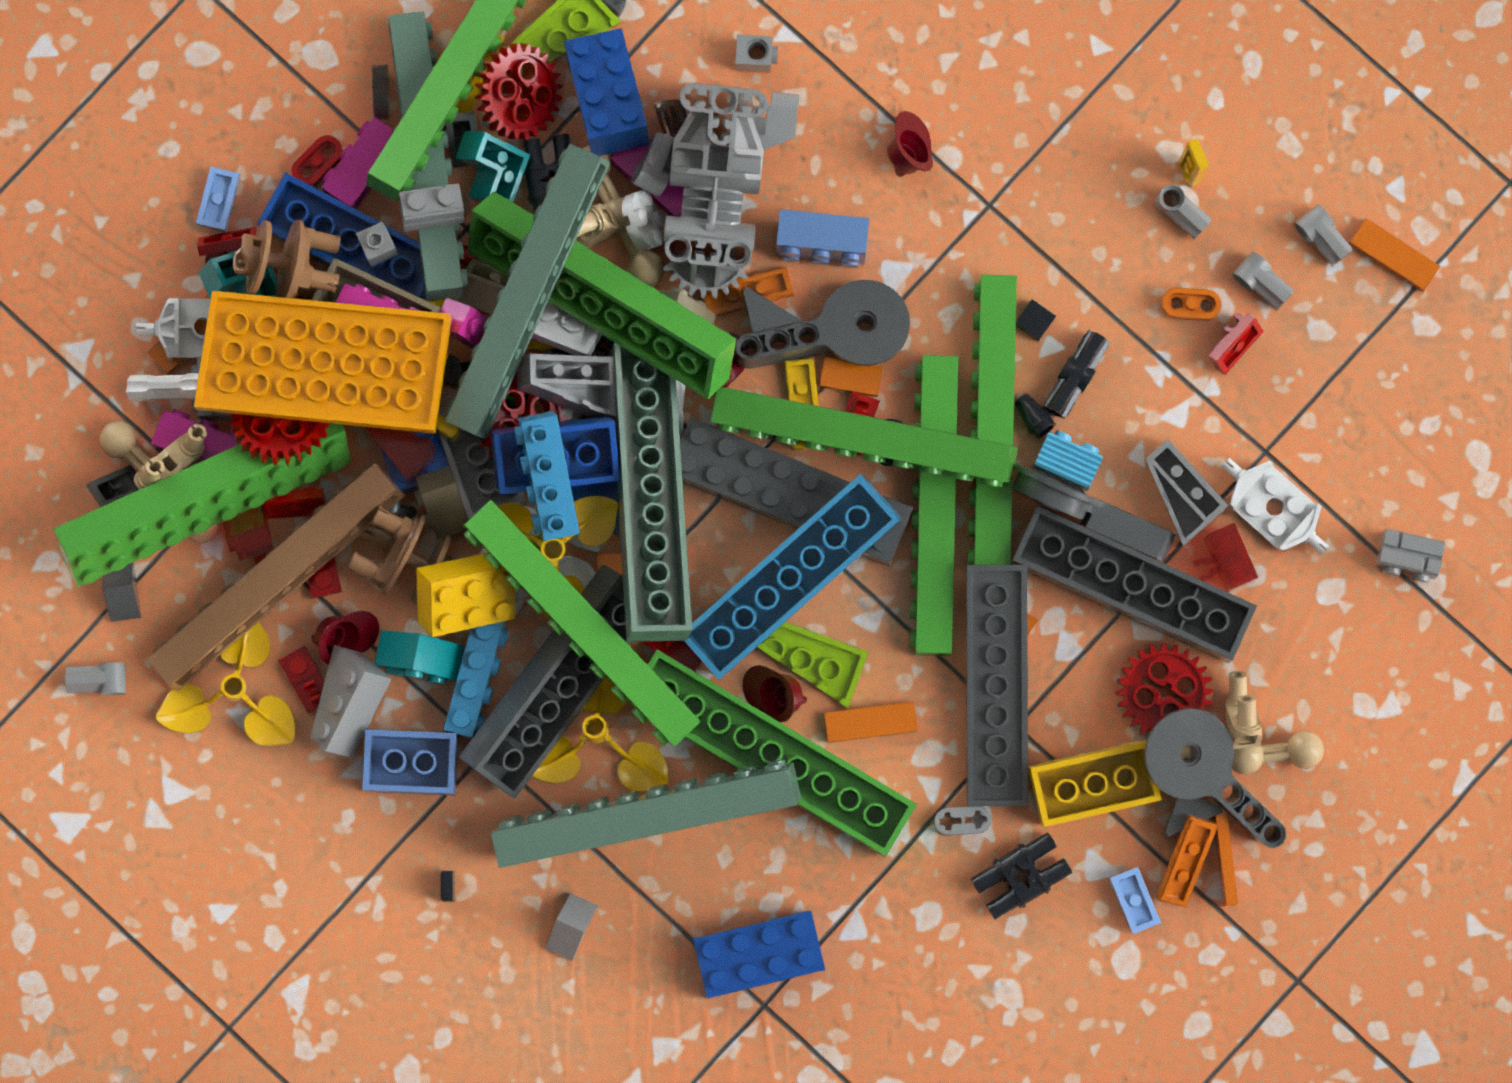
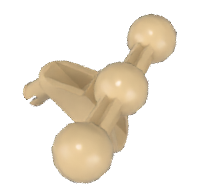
[575,146,665,286]
[100,421,221,543]
[1180,671,1324,775]

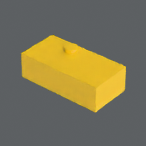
[1028,739,1162,827]

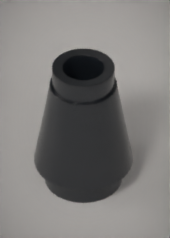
[1014,393,1056,438]

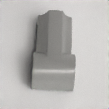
[631,132,674,197]
[1155,184,1212,239]
[1294,205,1353,267]
[1232,252,1294,311]
[65,663,126,695]

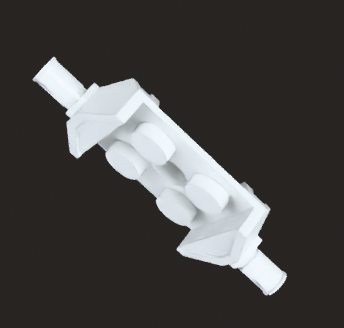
[136,298,211,360]
[1222,458,1329,555]

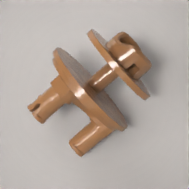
[233,220,340,299]
[347,506,453,604]

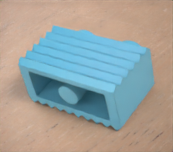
[1033,430,1103,492]

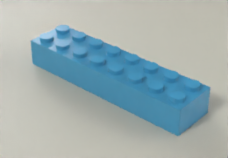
[684,473,901,680]

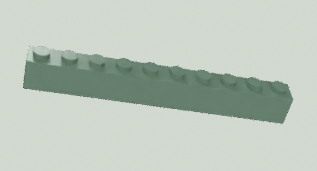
[389,11,468,301]
[445,144,610,439]

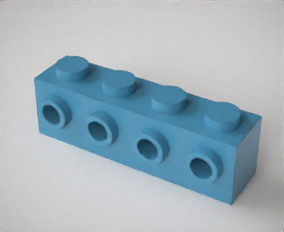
[514,411,580,541]
[443,621,509,739]

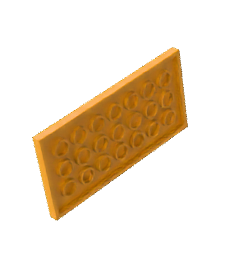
[194,291,452,434]

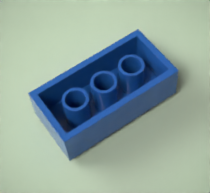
[564,28,650,156]
[490,416,620,494]
[693,910,825,999]

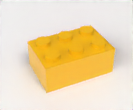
[416,553,515,637]

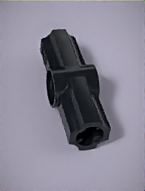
[1043,330,1110,419]

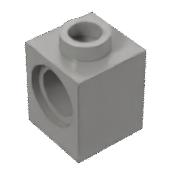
[735,34,778,72]
[356,221,398,267]

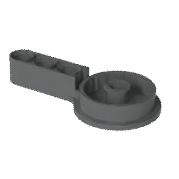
[736,280,910,369]
[1012,463,1176,561]
[1144,708,1287,848]

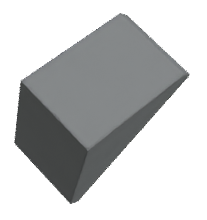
[545,893,598,961]

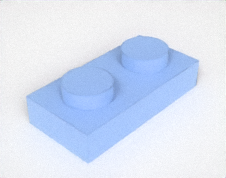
[196,166,240,232]
[1109,867,1161,935]

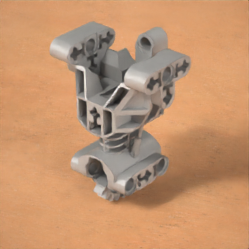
[663,83,799,298]

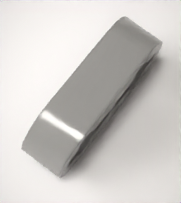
[934,806,992,836]

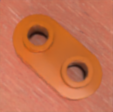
[1161,287,1222,321]

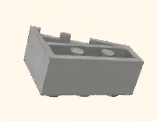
[517,354,616,418]
[1146,439,1229,546]
[310,645,392,758]

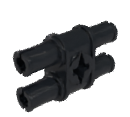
[523,134,571,213]
[970,832,1073,920]

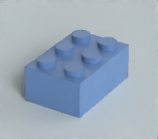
[776,209,869,268]
[362,729,459,796]

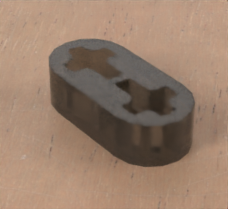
[372,64,390,120]

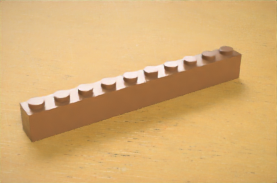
[148,463,405,691]

